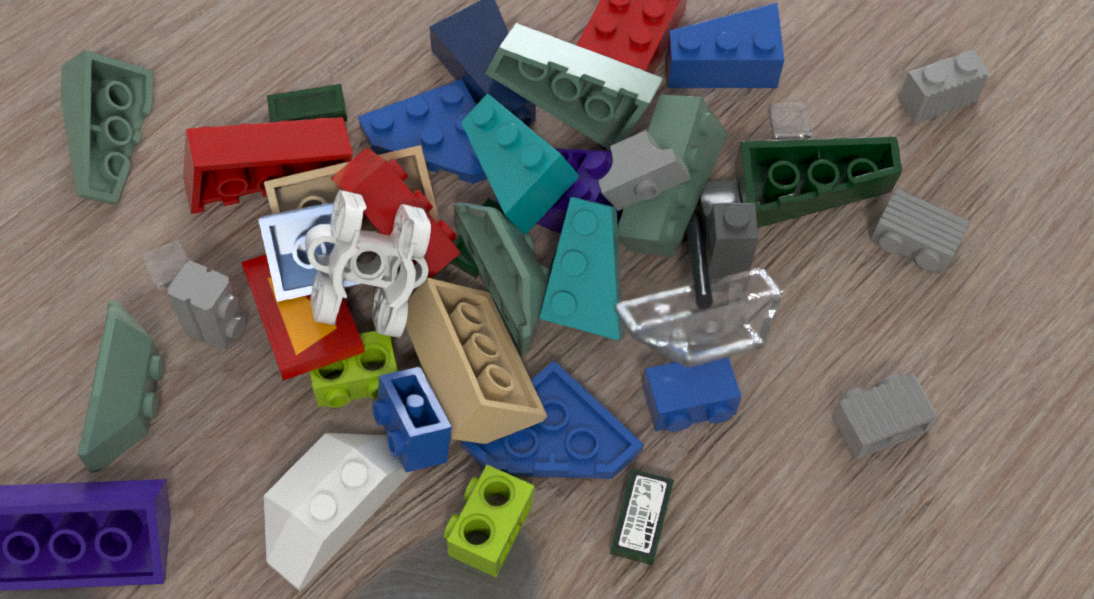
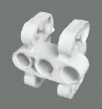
[305,190,431,338]

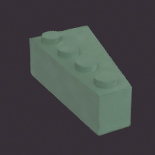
[485,23,663,151]
[618,94,728,257]

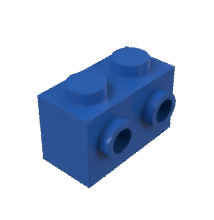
[372,367,452,473]

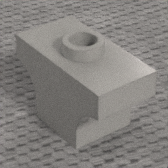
[599,130,691,211]

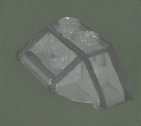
[614,267,783,368]

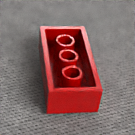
[576,0,687,74]

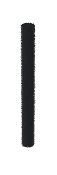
[686,211,713,309]

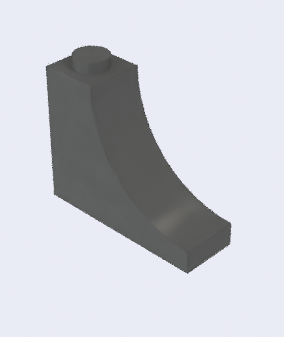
[698,181,759,289]

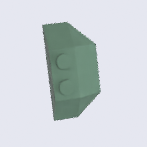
[454,202,550,356]
[77,300,165,472]

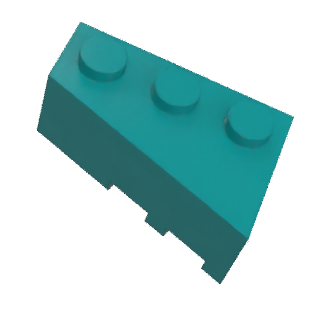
[461,93,580,234]

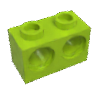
[310,331,398,408]
[444,465,535,578]

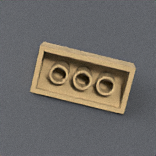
[264,145,440,233]
[405,278,547,444]

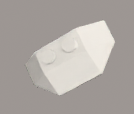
[264,433,413,592]

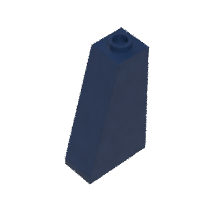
[429,0,536,127]

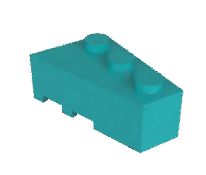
[539,197,624,341]

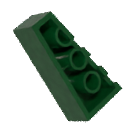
[735,136,902,228]

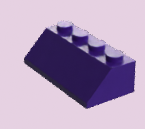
[0,479,171,591]

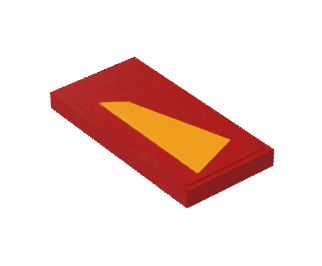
[241,254,365,381]

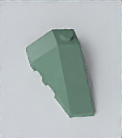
[60,50,153,205]

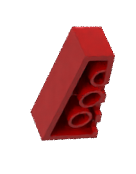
[183,117,353,214]

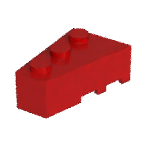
[330,148,461,278]

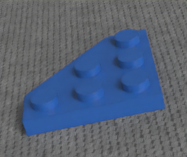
[358,79,488,184]
[461,361,644,479]

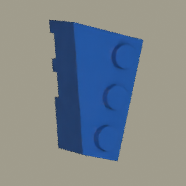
[666,2,784,88]

